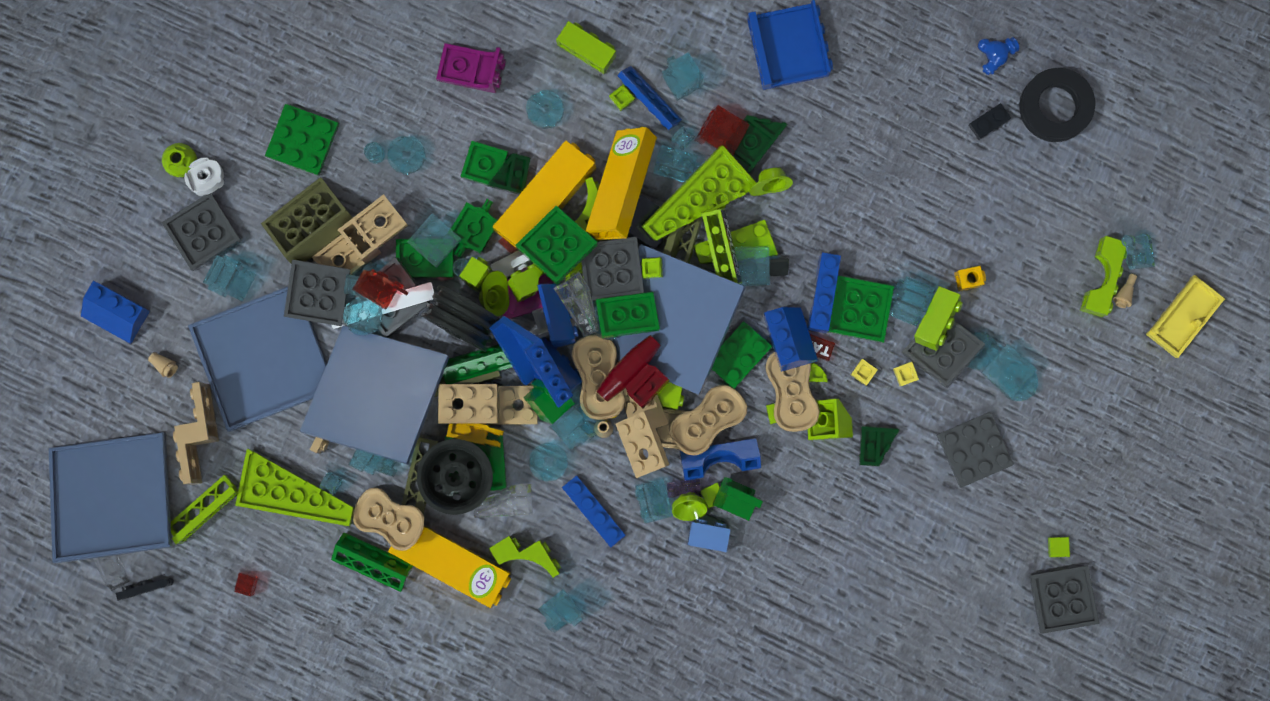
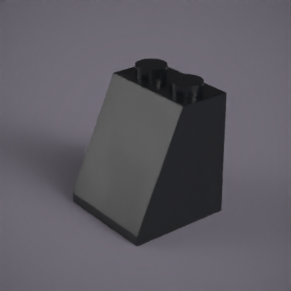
[627,194,663,249]

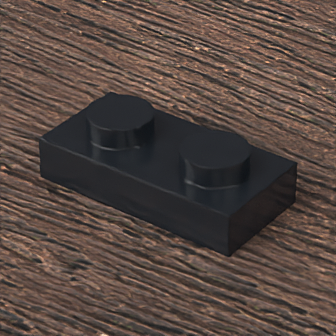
[968,103,1011,140]

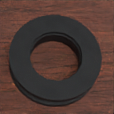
[1019,68,1095,142]

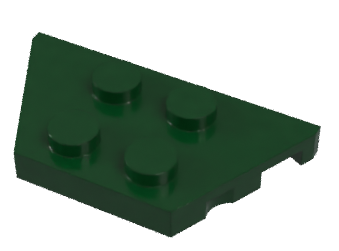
[724,115,788,174]

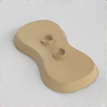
[572,335,625,420]
[766,352,819,432]
[669,385,747,455]
[353,488,424,551]

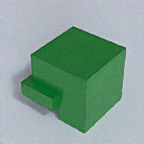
[523,379,575,424]
[712,477,763,521]

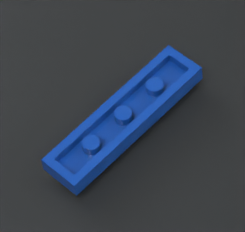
[618,66,682,130]
[562,475,625,548]

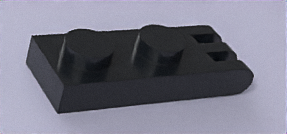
[116,578,174,601]

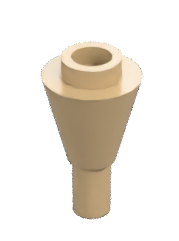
[1113,274,1137,308]

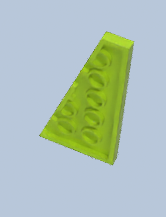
[642,145,756,240]
[235,448,354,526]

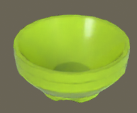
[162,143,197,178]
[672,492,707,521]

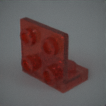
[694,105,749,156]
[352,269,409,310]

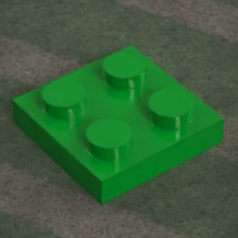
[460,141,508,186]

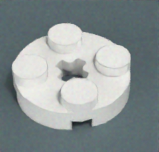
[184,158,224,196]

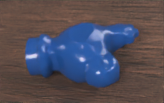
[977,37,1019,75]

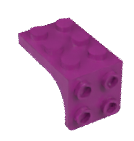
[436,43,506,94]

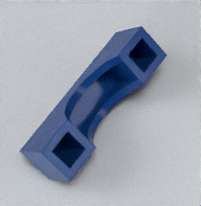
[807,252,841,333]
[680,438,761,481]

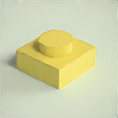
[850,359,878,386]
[893,362,919,387]

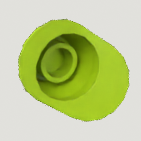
[749,167,793,196]
[479,271,509,316]

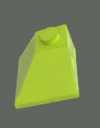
[807,399,853,440]

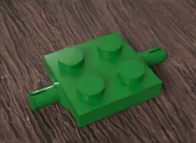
[447,199,498,258]

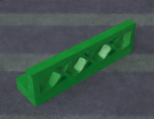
[443,344,512,384]
[331,533,413,592]

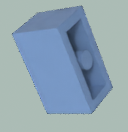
[687,519,731,552]

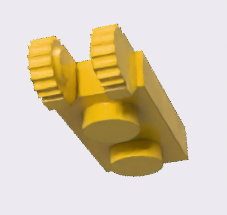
[446,424,504,447]

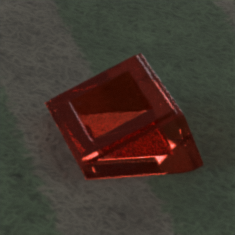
[234,573,258,597]

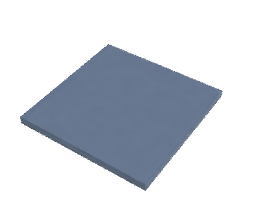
[610,244,746,395]
[188,287,327,432]
[300,326,449,465]
[49,432,172,564]

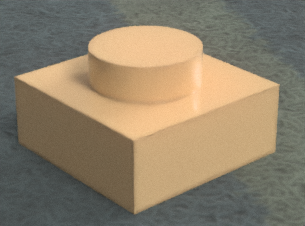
[310,437,329,454]

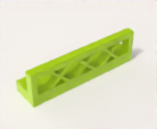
[171,475,238,544]

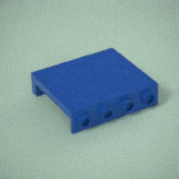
[747,0,833,90]
[490,316,573,408]

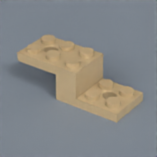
[312,194,408,277]
[173,382,219,485]
[438,384,538,425]
[615,388,670,478]

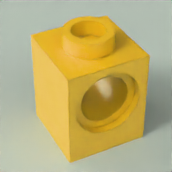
[954,266,986,292]

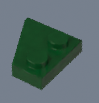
[487,153,531,195]
[859,426,899,466]

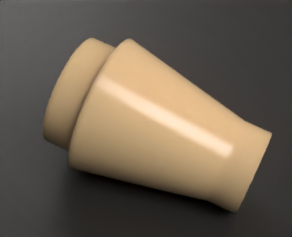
[148,352,178,378]
[594,419,613,438]

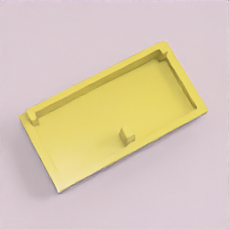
[1146,275,1225,358]

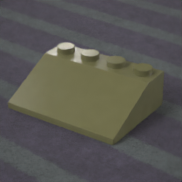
[261,177,353,264]

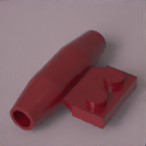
[596,335,670,409]

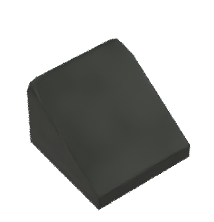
[768,258,789,276]

